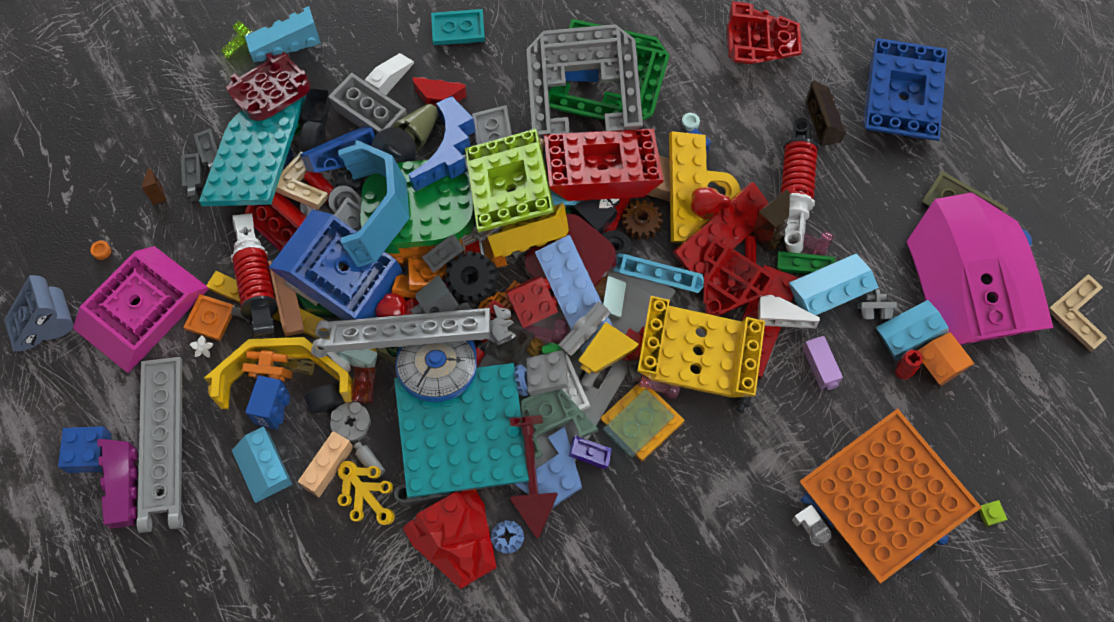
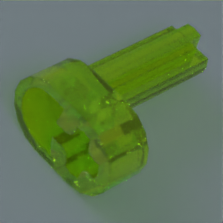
[221,20,252,58]

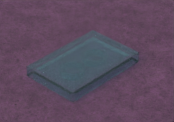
[603,389,674,458]

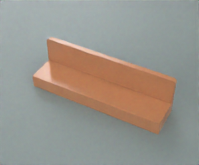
[268,261,305,337]

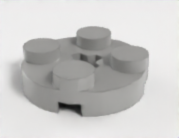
[330,402,371,442]

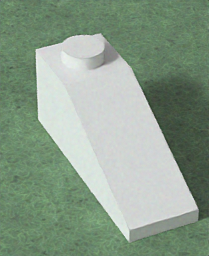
[365,53,414,95]
[758,295,820,328]

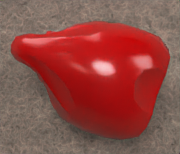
[690,187,735,219]
[375,293,419,317]

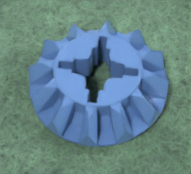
[513,365,529,396]
[491,520,524,554]

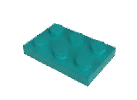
[431,9,485,45]

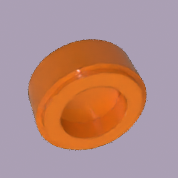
[90,240,111,260]

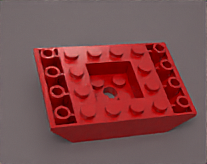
[544,129,664,201]

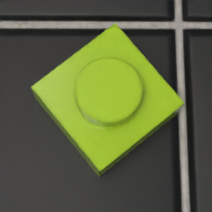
[979,500,1008,527]

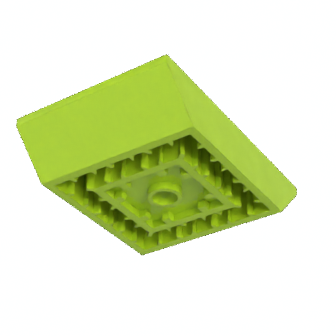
[465,129,555,233]

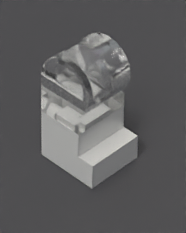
[792,505,831,546]

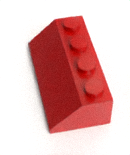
[244,192,307,251]

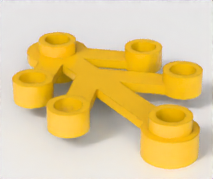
[338,461,395,525]

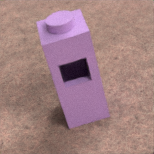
[803,336,843,390]

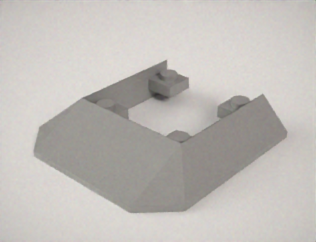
[526,24,643,139]

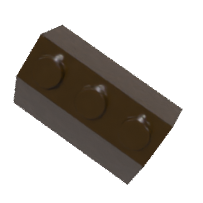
[805,81,846,146]
[752,190,790,252]

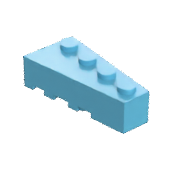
[245,6,321,63]

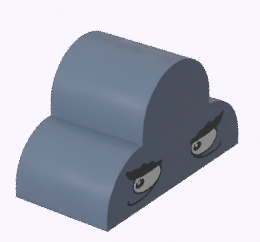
[4,275,73,352]

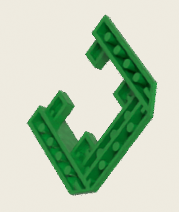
[549,19,670,121]

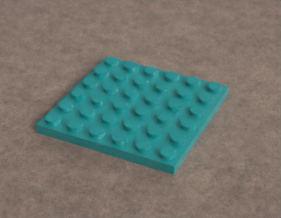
[394,363,529,498]

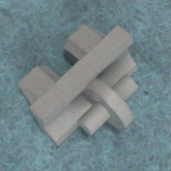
[857,289,897,319]

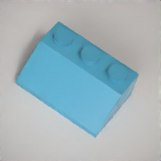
[875,300,949,361]
[232,426,292,503]

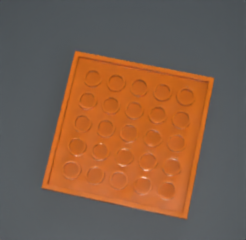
[799,408,982,584]

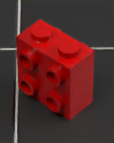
[505,275,559,328]

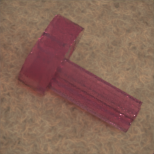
[803,230,835,256]
[525,318,568,344]
[638,375,680,399]

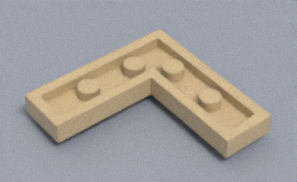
[275,152,328,210]
[1049,274,1107,352]

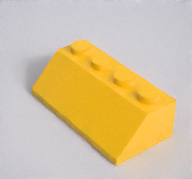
[487,203,569,257]

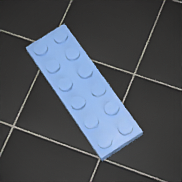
[535,235,613,354]

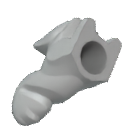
[487,305,516,345]

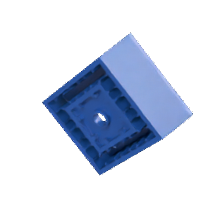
[863,38,947,141]
[269,210,405,320]

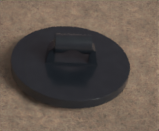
[371,128,416,163]

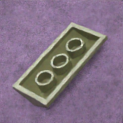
[922,171,1009,213]

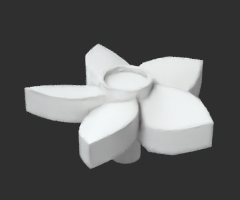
[190,336,213,358]

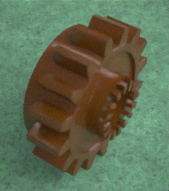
[622,200,663,240]

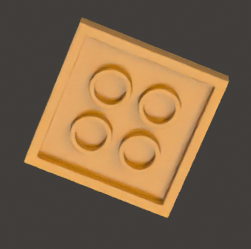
[600,380,685,462]

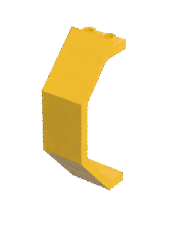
[204,337,355,409]

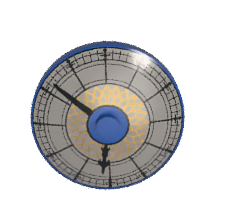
[396,341,477,402]

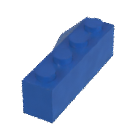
[300,126,375,173]

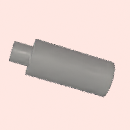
[354,442,386,479]

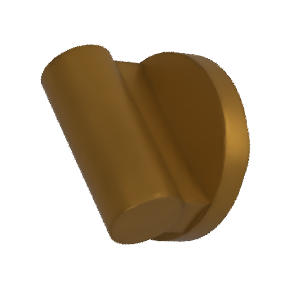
[522,336,544,357]

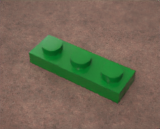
[777,251,835,274]

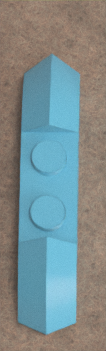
[614,253,704,293]

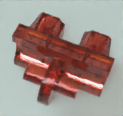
[351,367,375,403]

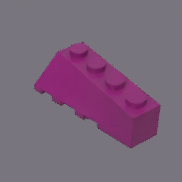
[97,439,138,529]

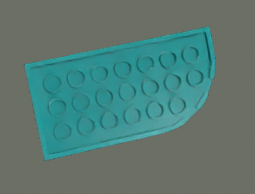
[199,95,306,206]

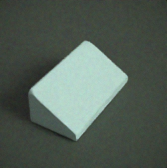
[603,276,626,318]
[337,349,377,374]

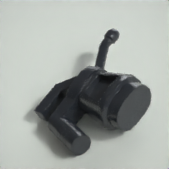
[336,170,370,198]

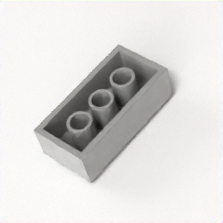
[328,73,407,135]

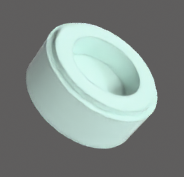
[681,113,700,131]

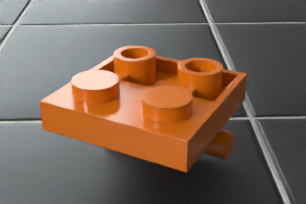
[242,350,293,382]

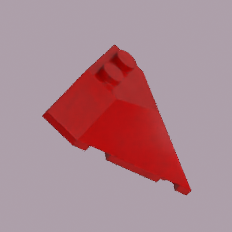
[704,238,777,316]

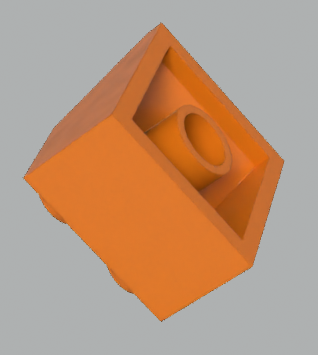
[918,332,975,387]

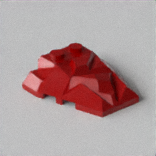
[727,1,802,64]
[403,489,497,589]

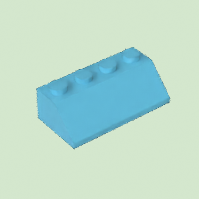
[789,254,879,315]

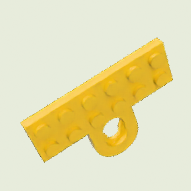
[669,131,740,243]

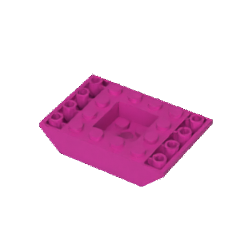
[73,246,209,373]

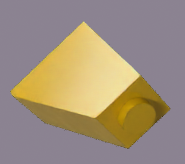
[578,322,639,374]

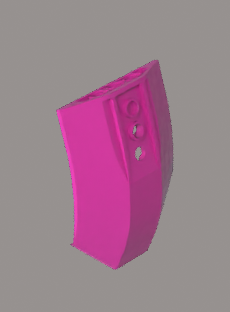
[906,192,1053,345]

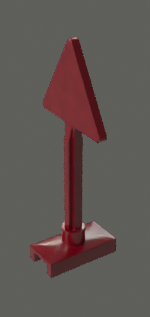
[510,415,558,538]

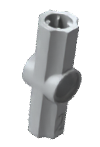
[559,301,611,356]

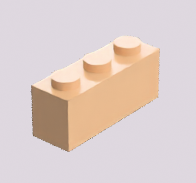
[298,431,354,498]

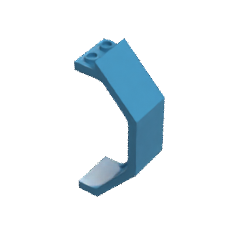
[338,139,410,267]

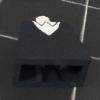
[574,198,620,235]

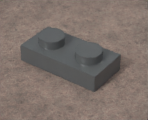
[422,234,464,272]

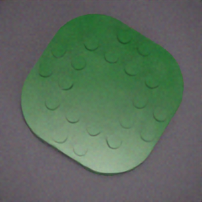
[360,160,475,254]

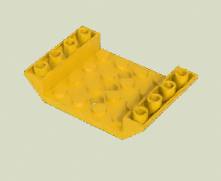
[637,296,765,397]

